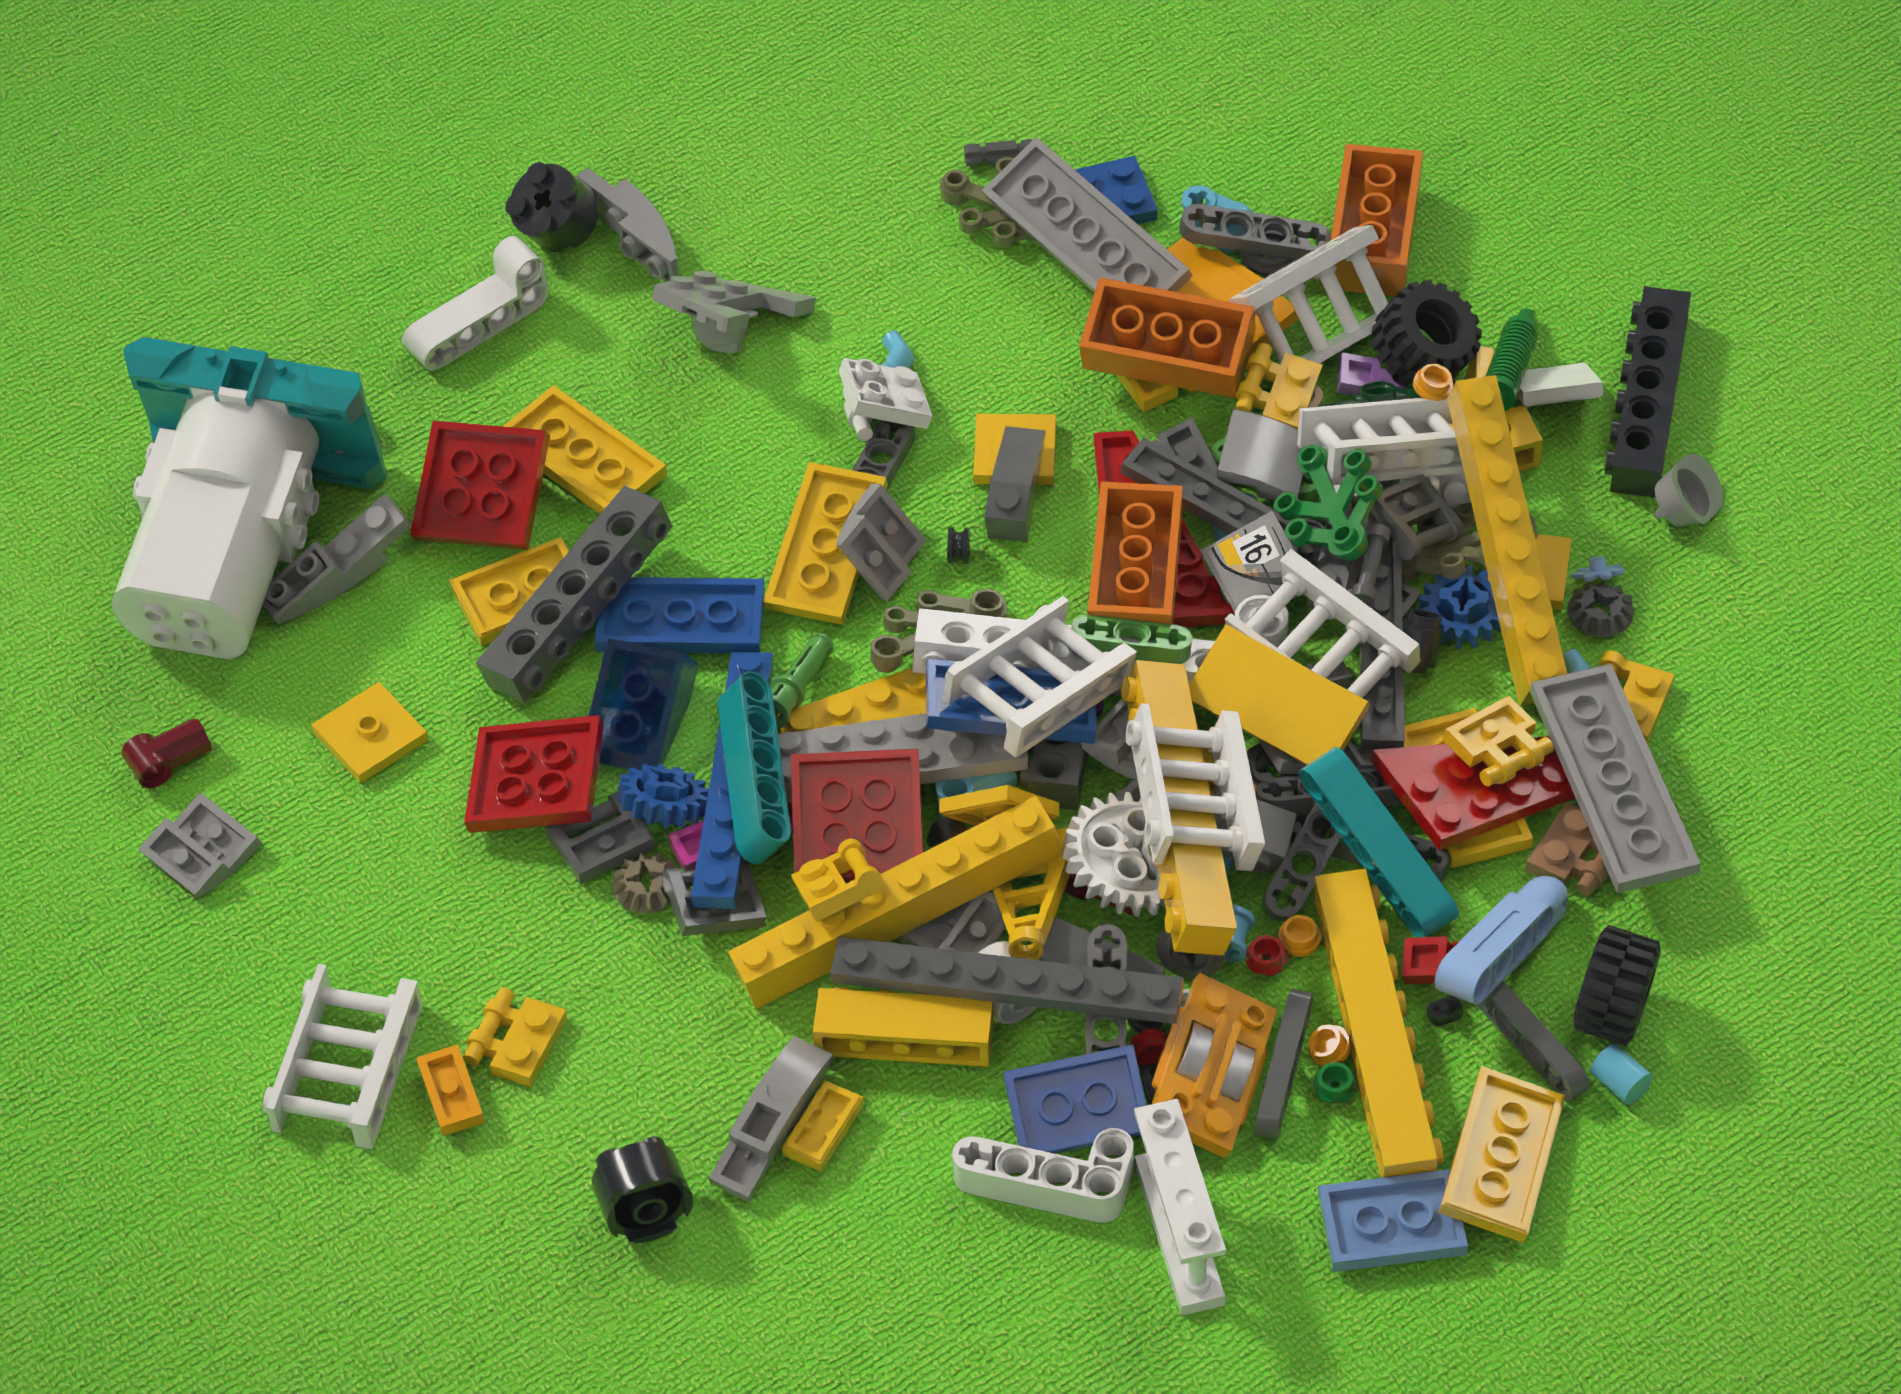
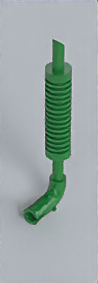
[1486,308,1539,411]

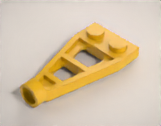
[992,827,1070,960]

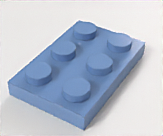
[1318,1169,1468,1272]

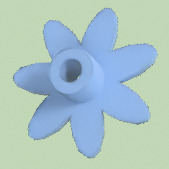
[1571,556,1625,582]

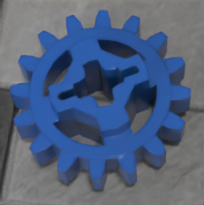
[1419,566,1501,649]
[617,764,709,828]

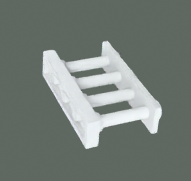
[1229,225,1388,384]
[1297,398,1464,485]
[1225,549,1420,733]
[942,596,1137,758]
[1126,703,1265,871]
[263,964,423,1149]
[1134,1099,1226,1316]

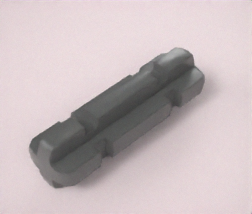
[964,139,1033,167]

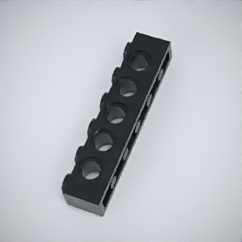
[1604,286,1691,498]

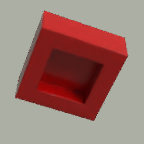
[1401,936,1451,984]

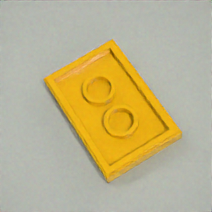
[449,537,569,646]

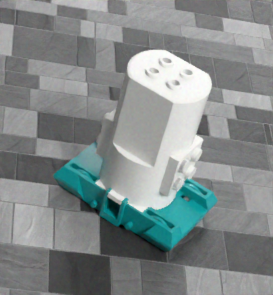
[111,337,387,660]

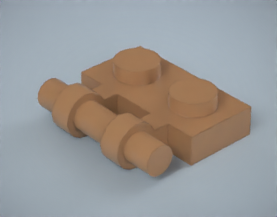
[1526,801,1609,896]

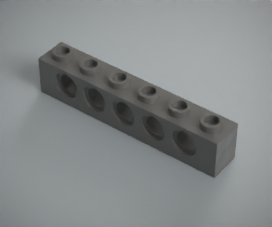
[476,485,673,704]

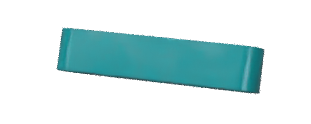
[718,671,791,864]
[1299,747,1459,938]

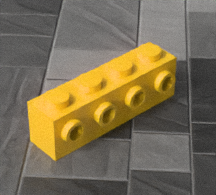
[813,987,994,1067]

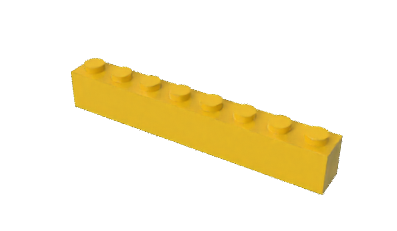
[1447,375,1567,706]
[1121,660,1237,955]
[728,796,1063,1009]
[1314,868,1444,1178]

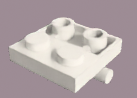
[839,358,932,441]

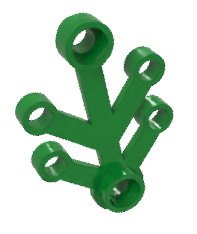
[1274,444,1383,561]

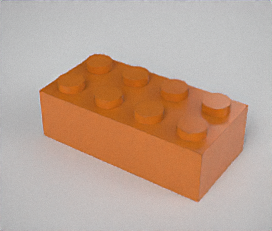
[1331,144,1423,296]
[1079,277,1256,398]
[1088,482,1183,624]

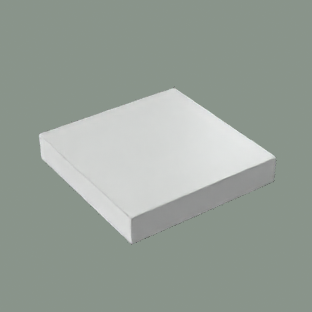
[1517,363,1603,407]

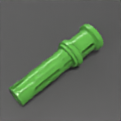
[770,633,834,729]

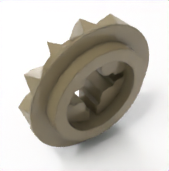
[612,852,675,913]

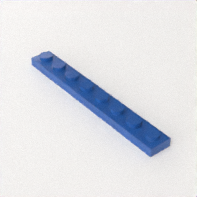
[691,652,774,909]

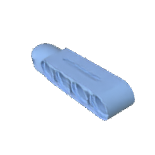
[1435,876,1568,1005]

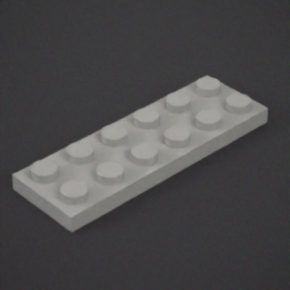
[981,137,1193,293]
[1530,664,1701,893]
[778,714,1028,803]

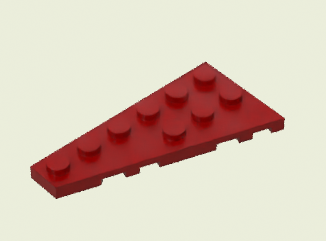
[1093,430,1235,627]
[1370,736,1576,850]

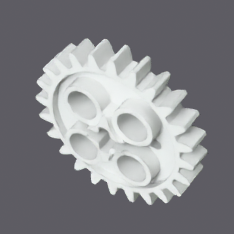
[1062,792,1166,917]

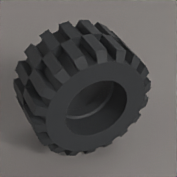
[1371,280,1482,386]
[1573,925,1661,1046]

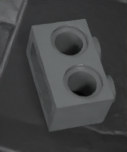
[1020,739,1089,810]

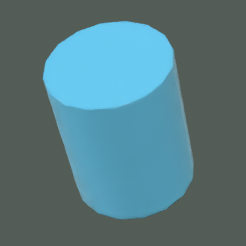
[1590,1044,1653,1105]

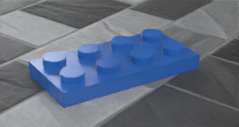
[595,577,765,653]
[925,659,1097,744]

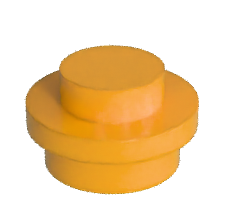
[1413,364,1453,401]
[1278,915,1322,957]
[1308,1025,1352,1067]

